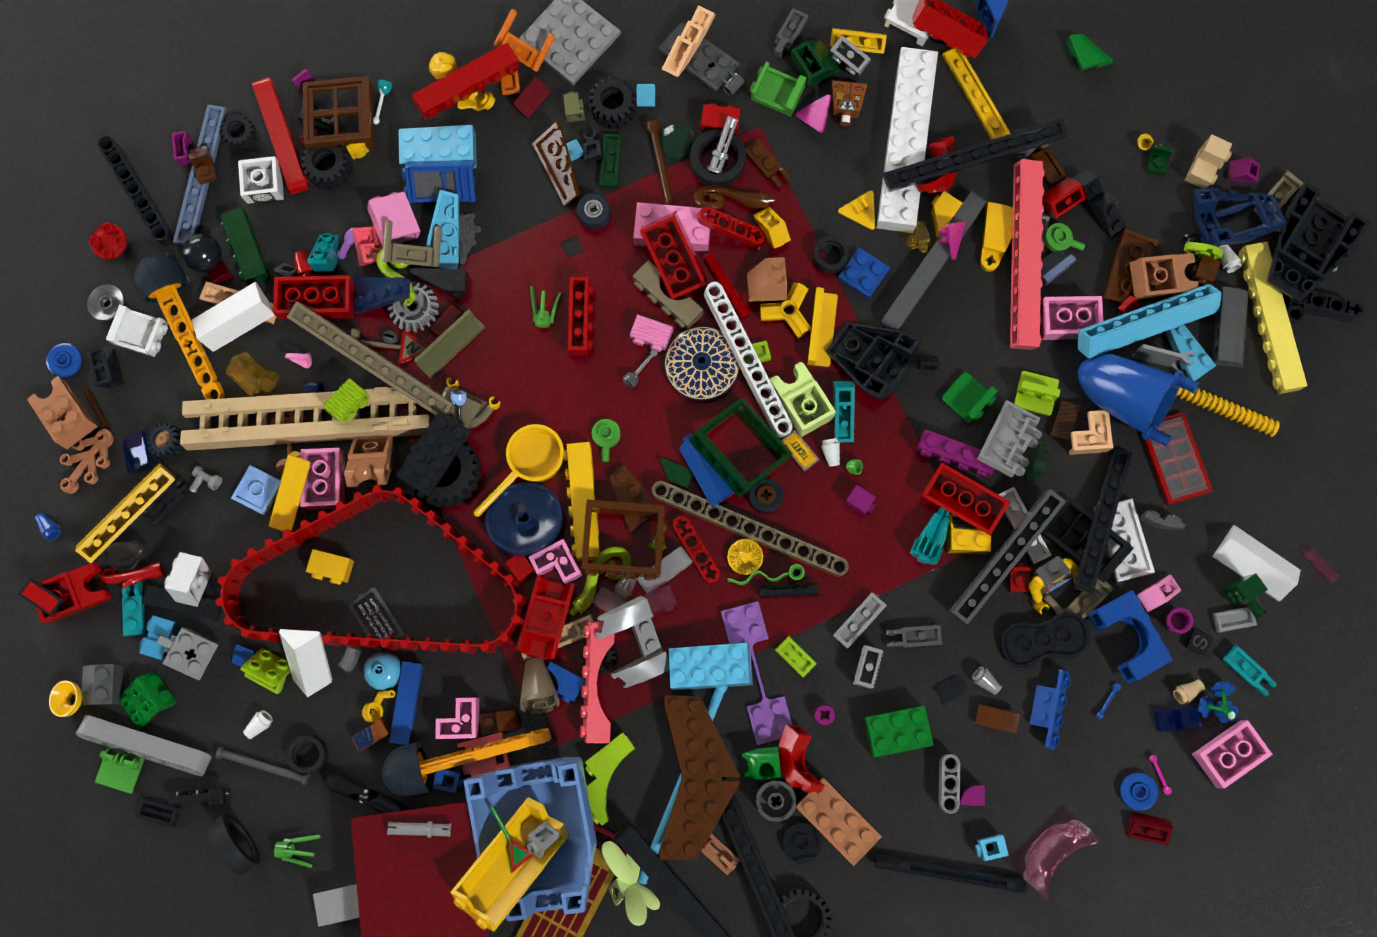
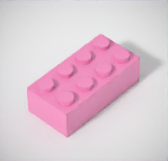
[633,202,711,252]

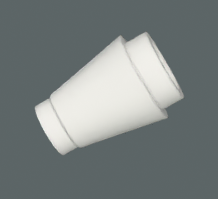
[1219,245,1242,273]
[821,438,840,467]
[243,710,273,739]

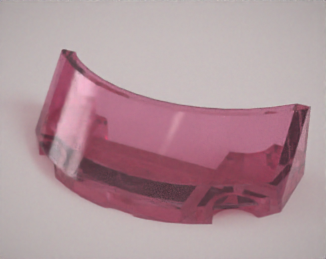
[1023,819,1099,901]

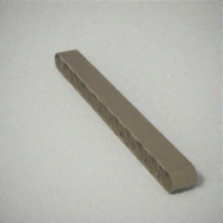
[652,481,849,577]

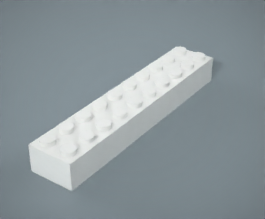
[876,47,938,233]

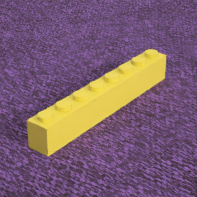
[1238,241,1307,394]

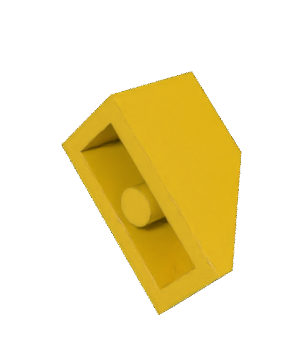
[931,191,963,238]

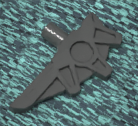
[459,213,481,265]

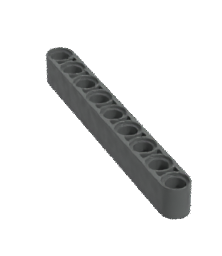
[881,191,988,330]

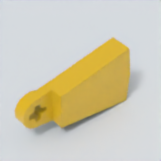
[980,202,1013,272]

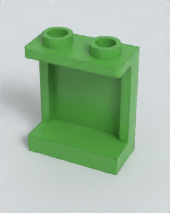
[749,61,807,117]

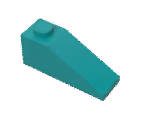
[833,381,855,443]

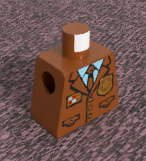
[831,81,867,126]

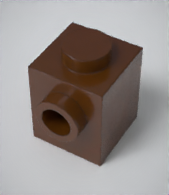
[1190,255,1221,287]

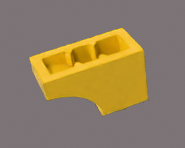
[753,207,791,249]

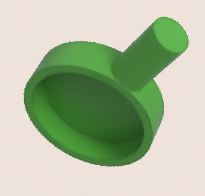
[1043,223,1085,252]
[592,419,621,462]

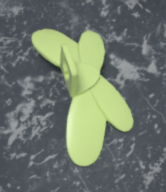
[601,841,660,926]

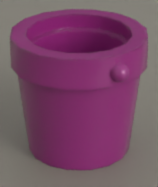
[1164,608,1194,634]

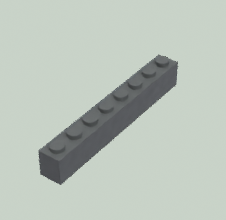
[949,489,1066,625]

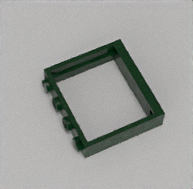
[689,398,793,498]

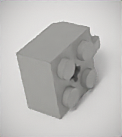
[156,627,219,681]

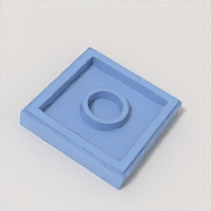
[231,465,281,516]

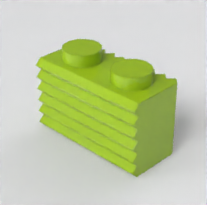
[323,378,370,425]

